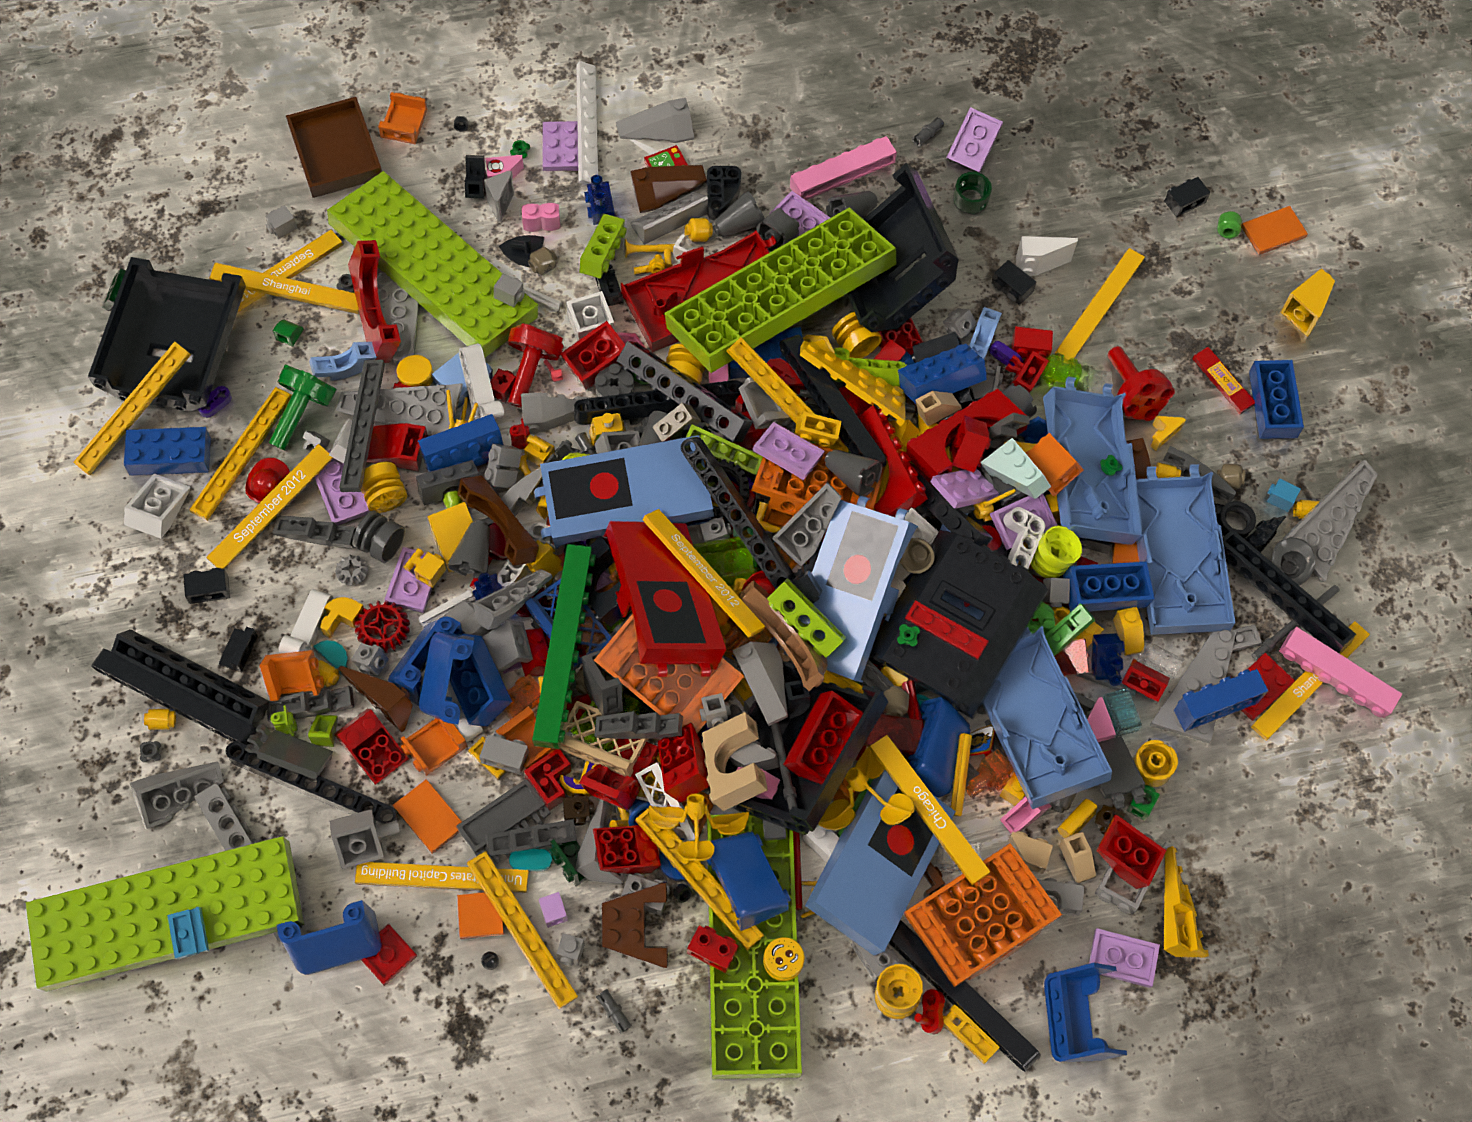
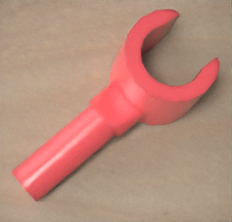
[543,359,563,382]

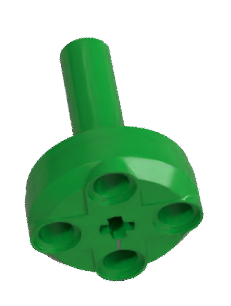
[269,364,337,451]

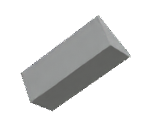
[630,192,708,245]

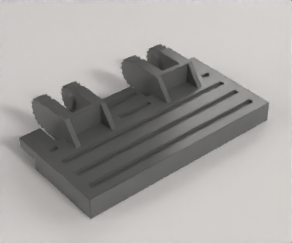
[456,779,551,864]

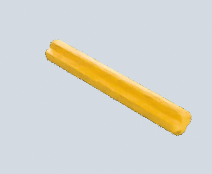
[950,733,972,817]

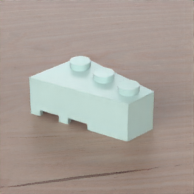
[980,438,1051,499]

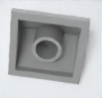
[484,171,514,222]

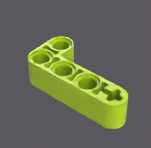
[830,347,907,386]

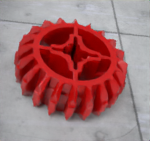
[355,600,410,654]

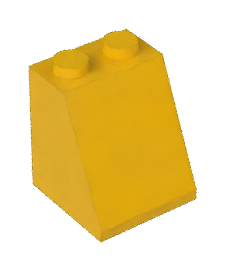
[1281,268,1335,337]
[427,502,473,573]

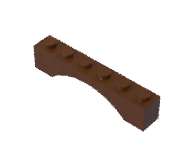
[458,475,539,566]

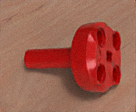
[507,323,564,408]
[1107,346,1175,421]

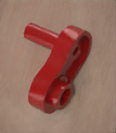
[914,989,945,1034]

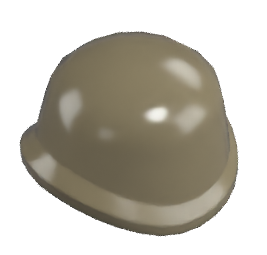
[900,538,935,573]

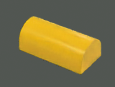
[1057,799,1097,838]

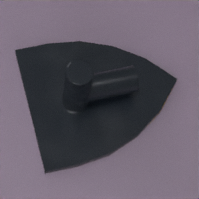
[499,235,545,268]

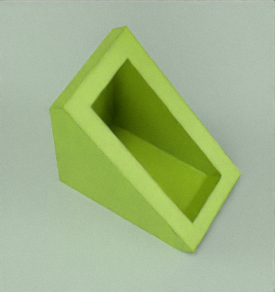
[308,715,338,747]

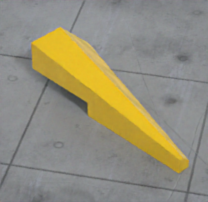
[1164,846,1209,958]

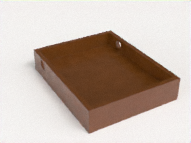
[286,97,382,198]

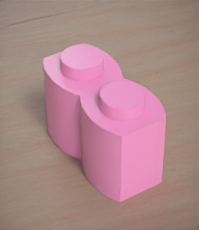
[522,203,560,232]

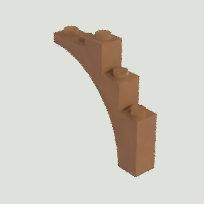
[739,580,828,691]

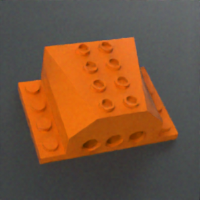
[751,442,886,542]
[594,613,744,733]
[904,843,1062,987]

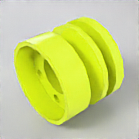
[1030,526,1082,578]

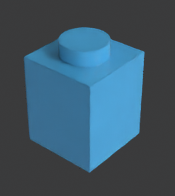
[1267,478,1301,512]

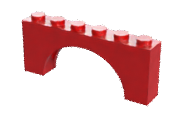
[348,240,401,363]
[906,388,1027,480]
[839,405,928,517]

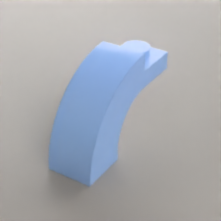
[969,307,1002,360]
[309,342,376,381]

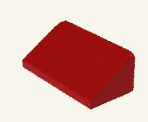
[874,339,906,361]

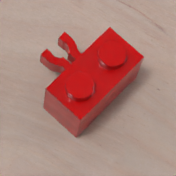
[1005,351,1049,393]

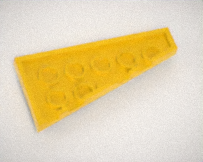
[800,340,905,427]

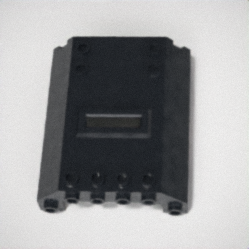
[847,163,959,332]
[88,257,246,411]
[868,530,1048,719]
[708,661,888,835]

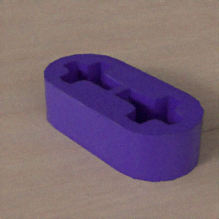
[989,341,1023,366]
[198,386,232,418]

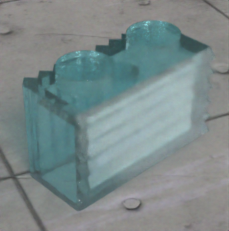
[1103,688,1142,737]

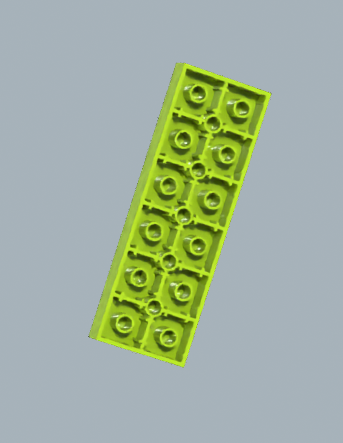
[327,171,538,358]
[665,207,896,373]
[707,814,802,1079]
[25,836,304,992]

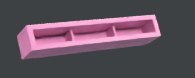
[790,136,897,200]
[1279,627,1402,718]

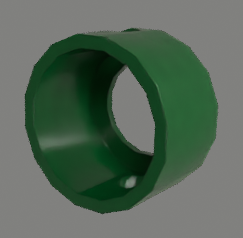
[953,172,992,213]

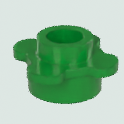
[510,140,530,159]
[1100,455,1122,476]
[897,624,920,647]

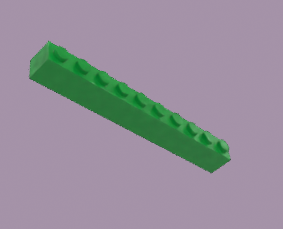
[532,544,596,749]

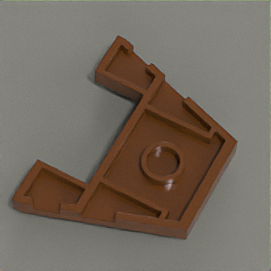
[602,882,668,968]

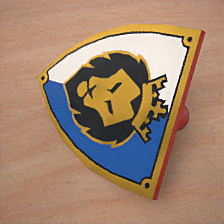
[970,725,995,761]

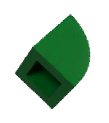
[273,319,304,347]

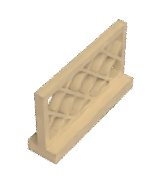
[559,701,648,777]

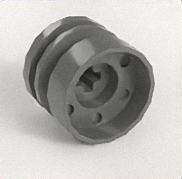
[352,510,405,563]

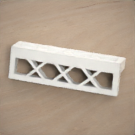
[635,762,695,842]

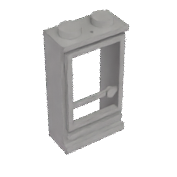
[1095,824,1169,914]

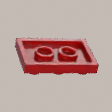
[1241,653,1295,721]

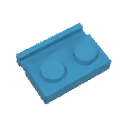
[167,907,209,960]

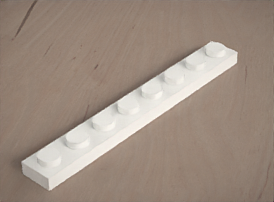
[577,61,598,188]

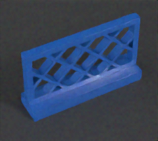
[525,579,612,670]

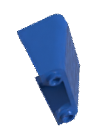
[388,616,463,706]
[419,632,474,725]
[908,697,971,797]
[707,831,791,931]
[276,900,381,975]

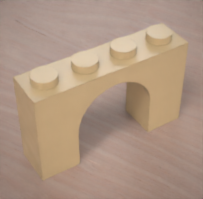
[702,712,768,811]

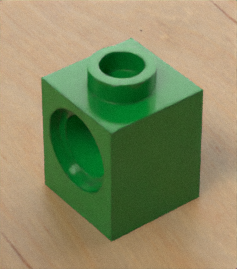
[1126,785,1160,821]

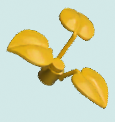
[818,745,915,830]
[649,793,749,861]

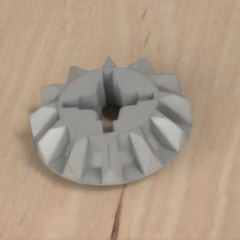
[335,554,368,585]

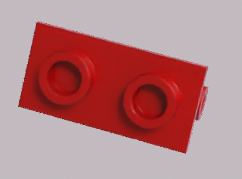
[509,418,530,450]

